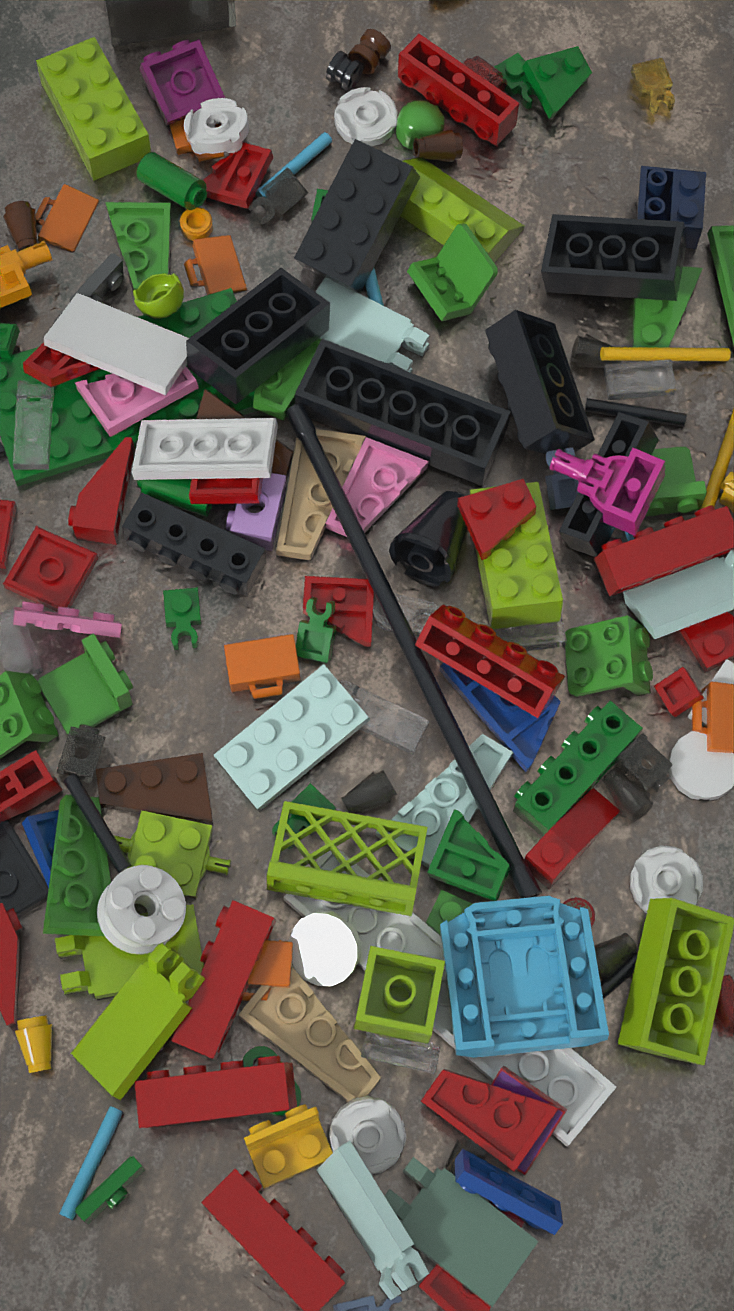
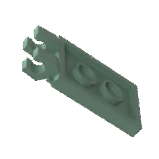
[385,1157,539,1307]

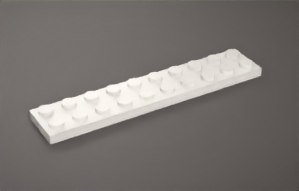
[283,847,616,1147]

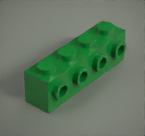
[513,701,643,837]

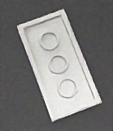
[44,293,189,395]
[132,418,278,480]

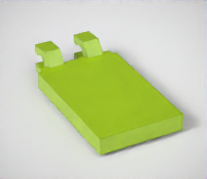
[55,904,204,999]
[71,943,205,1100]

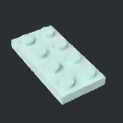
[214,664,370,811]

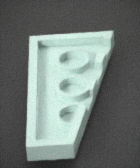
[376,734,513,868]

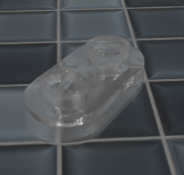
[373,594,439,637]

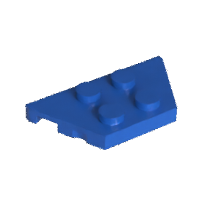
[439,663,561,772]

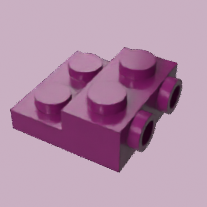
[139,39,225,125]

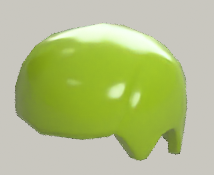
[133,273,184,319]

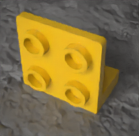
[244,1104,333,1190]

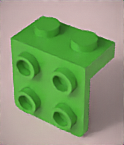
[407,223,498,321]
[645,446,707,516]
[564,615,653,697]
[38,633,133,737]
[0,671,59,759]

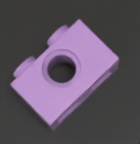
[226,473,287,551]

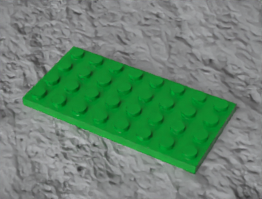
[0,288,259,487]

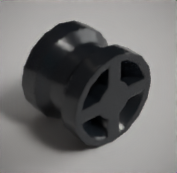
[326,51,364,92]

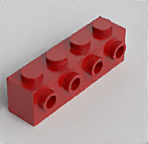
[398,34,519,147]
[594,505,734,597]
[415,604,565,718]
[171,900,276,1060]
[135,1056,297,1128]
[201,1169,345,1311]

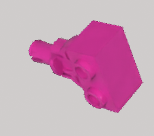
[550,448,665,536]

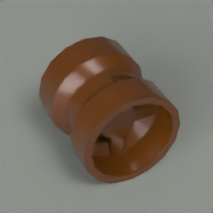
[348,29,391,75]

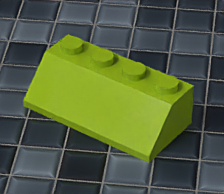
[401,158,525,263]
[618,898,734,1065]

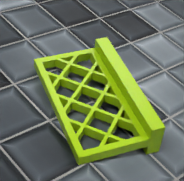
[266,801,428,916]

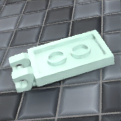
[316,277,430,373]
[623,549,734,639]
[317,1141,429,1300]

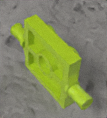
[113,810,231,898]

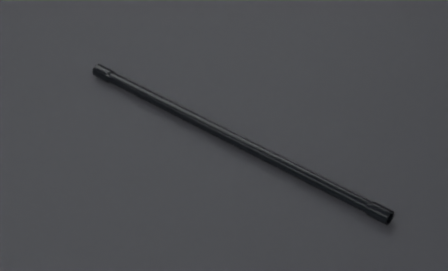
[286,404,542,898]

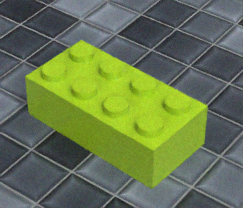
[36,37,151,181]
[470,482,563,629]

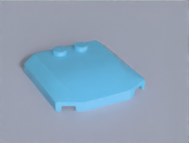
[440,896,609,1058]

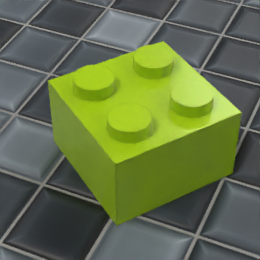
[354,946,445,1044]

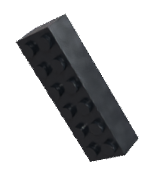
[295,339,511,486]

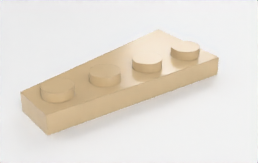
[276,429,366,560]
[238,964,381,1102]

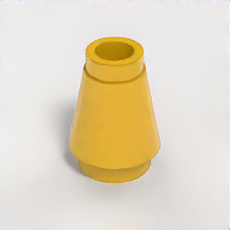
[15,1015,52,1073]

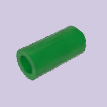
[137,152,207,210]
[137,479,214,517]

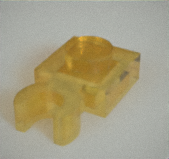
[631,58,675,115]

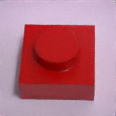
[654,667,704,717]

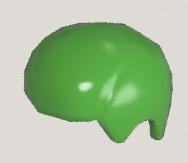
[396,100,445,150]

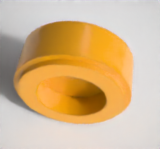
[180,207,213,241]

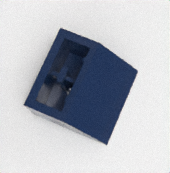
[637,166,706,249]

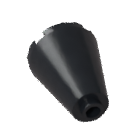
[389,491,467,586]

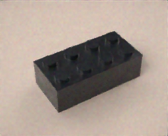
[294,139,420,294]
[541,214,687,301]
[186,268,330,404]
[485,310,595,454]

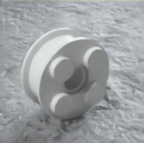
[97,865,186,954]

